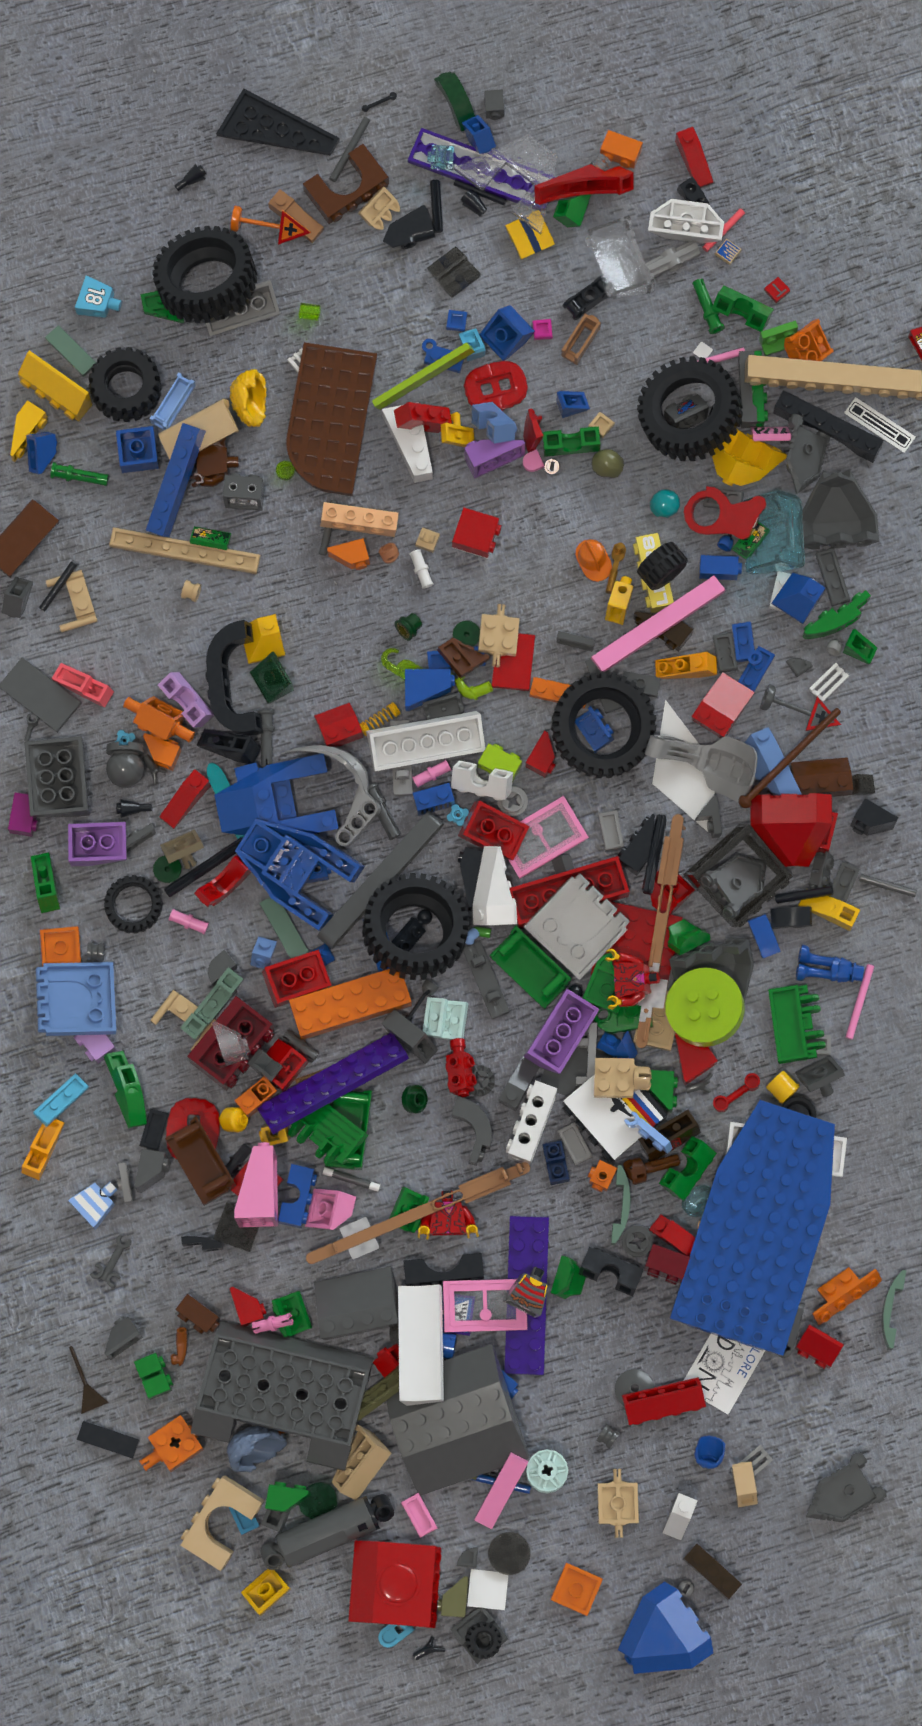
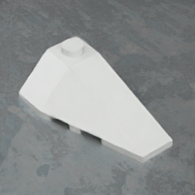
[473,846,517,925]

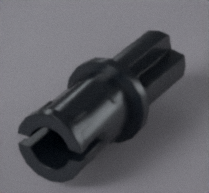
[225,1144,252,1176]

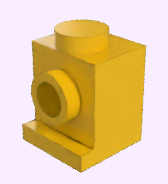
[259,1124,291,1146]

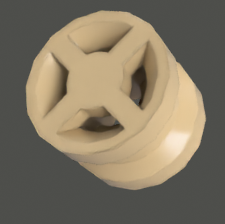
[181,580,201,602]

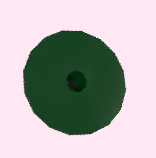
[452,621,480,647]
[153,855,182,883]

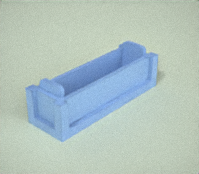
[150,372,195,430]

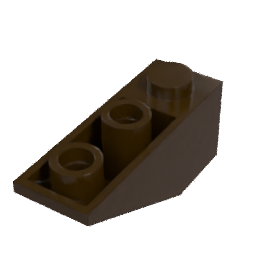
[633,612,693,652]

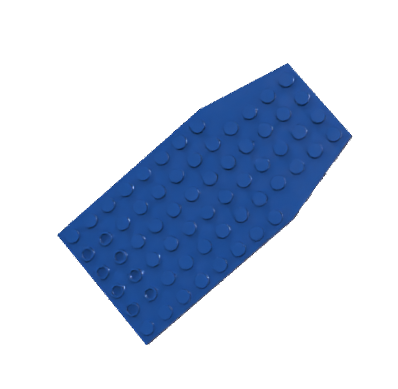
[670,1100,835,1356]

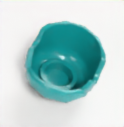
[650,489,680,518]

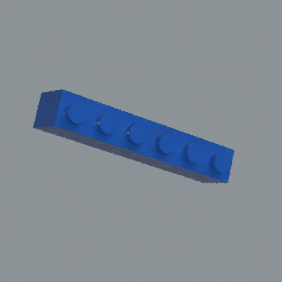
[146,423,206,538]

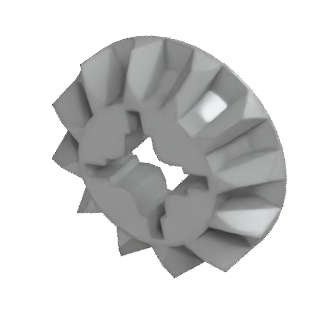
[498,786,528,817]

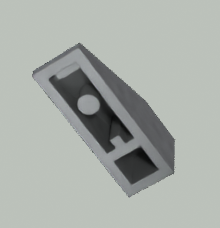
[499,1054,540,1111]

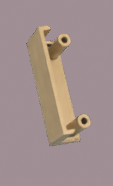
[158,399,239,459]

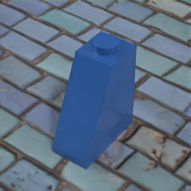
[405,669,455,711]

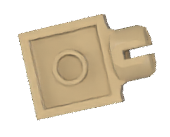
[594,1058,651,1098]

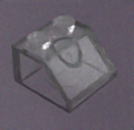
[212,1021,250,1066]

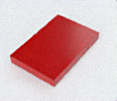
[492,633,535,691]

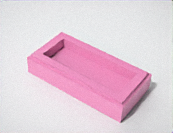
[401,1493,437,1538]

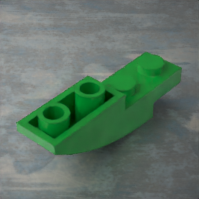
[803,590,871,640]
[104,1051,147,1129]

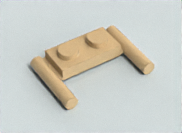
[46,570,98,633]
[150,990,216,1051]

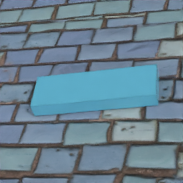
[33,1073,89,1127]

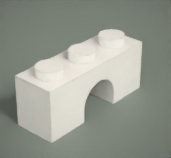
[451,760,513,800]

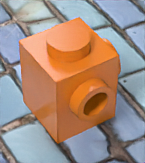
[588,1160,617,1192]

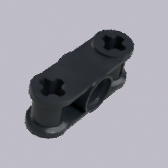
[563,274,616,320]

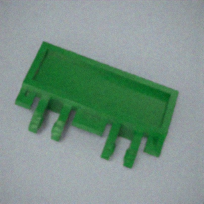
[768,985,826,1064]
[288,1104,368,1165]

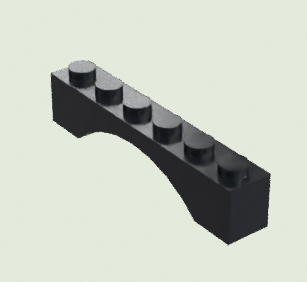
[773,390,884,463]

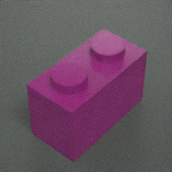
[8,792,38,837]

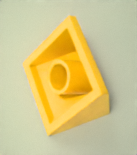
[241,1569,291,1616]

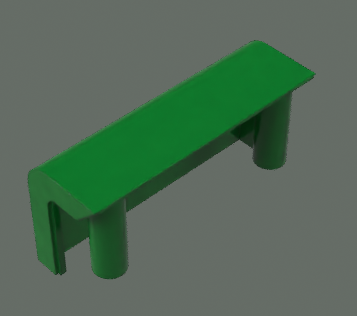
[489,925,571,1010]
[325,1090,372,1170]

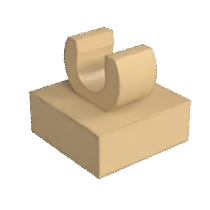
[416,527,440,553]

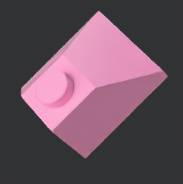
[305,1189,356,1230]

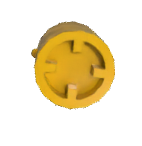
[766,1070,800,1104]

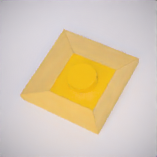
[244,614,285,664]

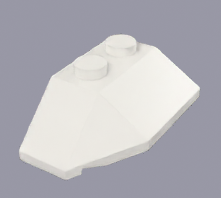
[648,199,724,244]

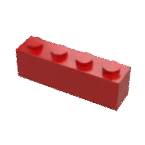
[622,1377,706,1425]

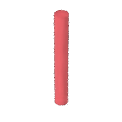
[702,208,745,252]

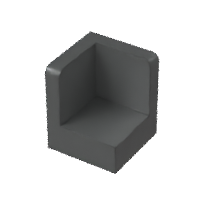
[247,1049,282,1081]

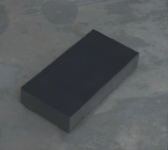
[139,1108,169,1151]

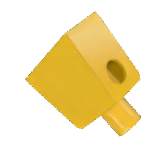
[605,576,634,625]

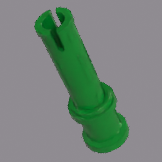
[692,279,725,334]
[50,462,109,486]

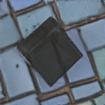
[852,774,875,795]

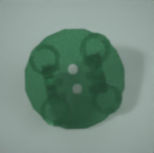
[298,1482,337,1519]

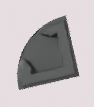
[786,658,813,677]
[457,1547,478,1568]

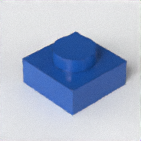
[446,310,467,332]

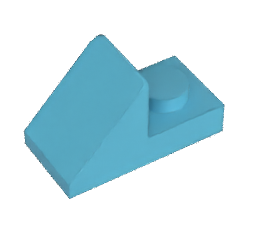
[459,328,486,361]

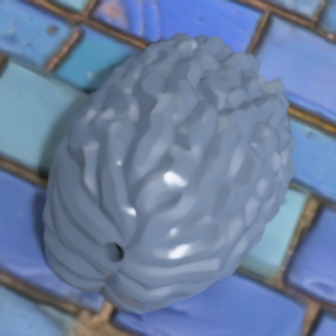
[227,1426,287,1472]

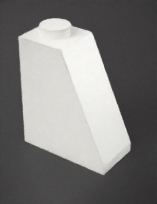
[663,1493,698,1540]

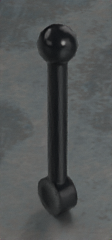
[362,92,397,112]

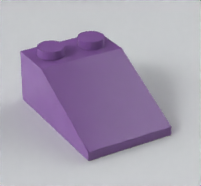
[464,440,525,479]
[68,822,127,867]

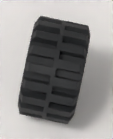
[637,542,688,590]

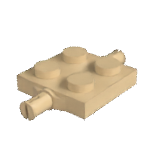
[478,604,520,667]
[598,1469,639,1538]

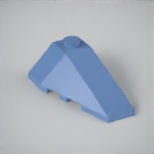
[744,727,802,795]

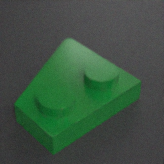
[140,291,184,323]

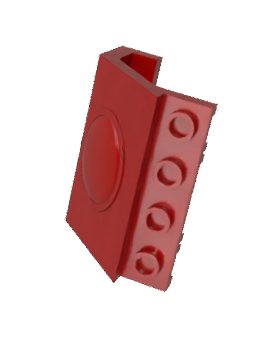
[348,1540,442,1628]

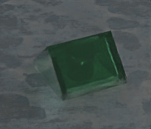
[250,652,294,704]

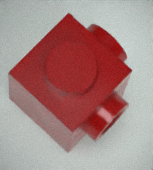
[373,1343,399,1378]

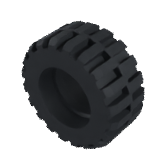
[89,347,162,422]

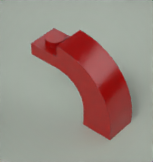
[194,855,251,907]

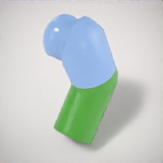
[465,926,491,945]

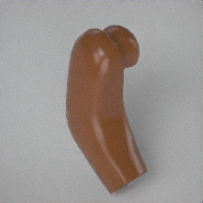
[171,1327,187,1366]

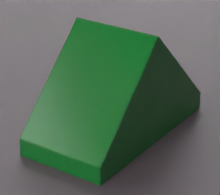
[843,629,877,664]

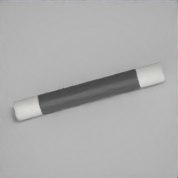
[323,1167,381,1192]

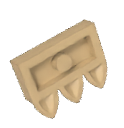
[358,187,400,230]

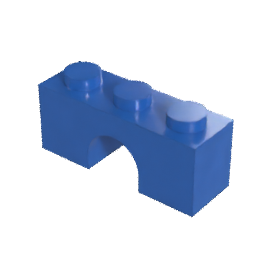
[278,1164,318,1228]

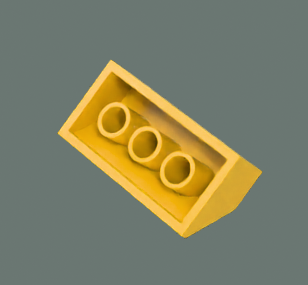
[18,350,92,422]

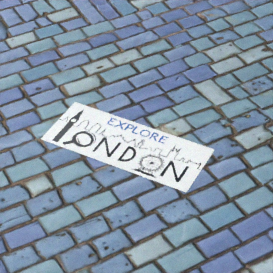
[683,1334,766,1414]

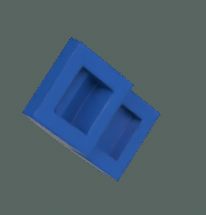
[748,914,781,958]

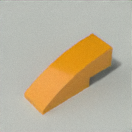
[21,1119,64,1180]

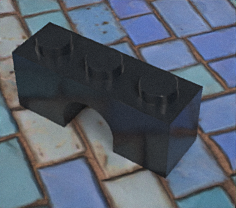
[578,1247,644,1297]

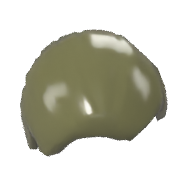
[591,449,624,478]

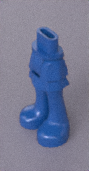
[796,945,864,983]

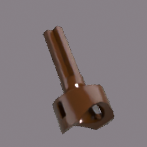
[623,1154,680,1185]

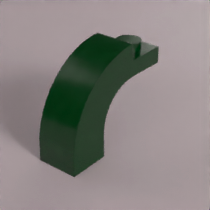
[434,72,475,132]

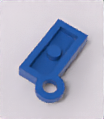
[422,339,465,373]
[732,621,763,665]

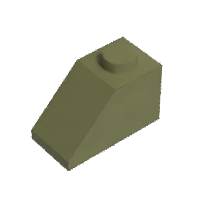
[438,1576,468,1618]

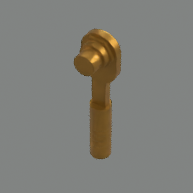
[605,542,626,594]

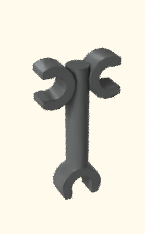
[90,1235,131,1288]

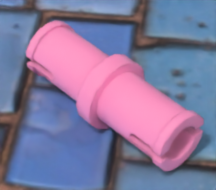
[412,760,451,788]
[169,909,209,934]
[252,1313,293,1334]

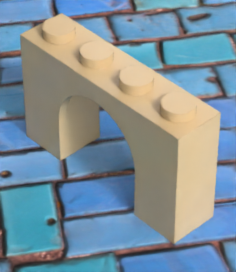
[180,1475,265,1571]

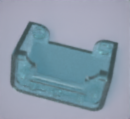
[743,490,805,574]

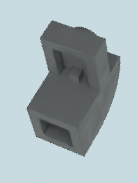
[208,950,237,996]

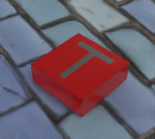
[764,277,790,303]

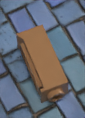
[561,314,601,365]

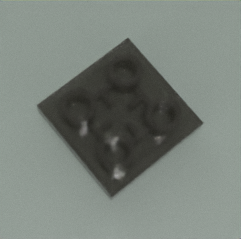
[213,1202,259,1252]

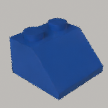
[479,305,535,361]

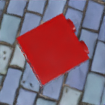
[452,507,502,559]

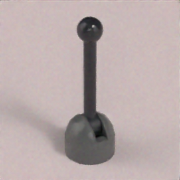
[405,979,439,1021]

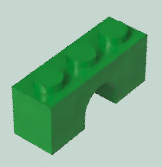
[711,286,774,332]
[542,426,601,457]
[659,1136,717,1201]

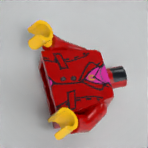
[605,949,660,1010]
[418,1191,479,1240]

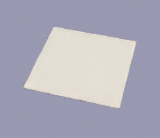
[467,1569,509,1610]

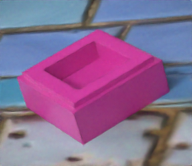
[532,319,553,340]

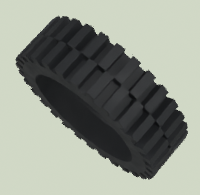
[152,226,257,323]
[637,356,743,462]
[551,672,657,778]
[362,873,469,980]

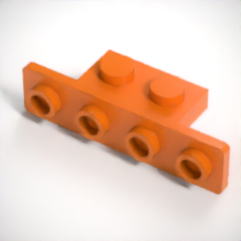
[812,1267,882,1325]

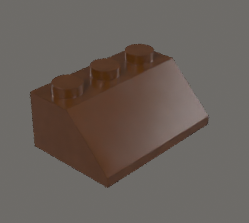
[790,757,853,797]

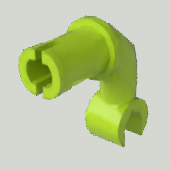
[451,672,493,700]

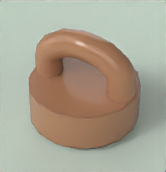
[379,543,399,563]

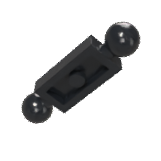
[391,909,432,952]

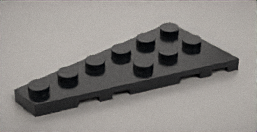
[216,88,340,156]

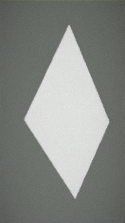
[652,700,715,832]

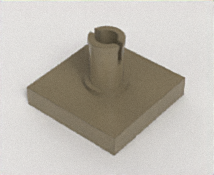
[160,829,204,869]

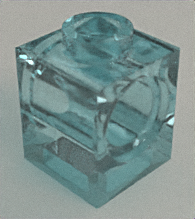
[427,145,454,171]

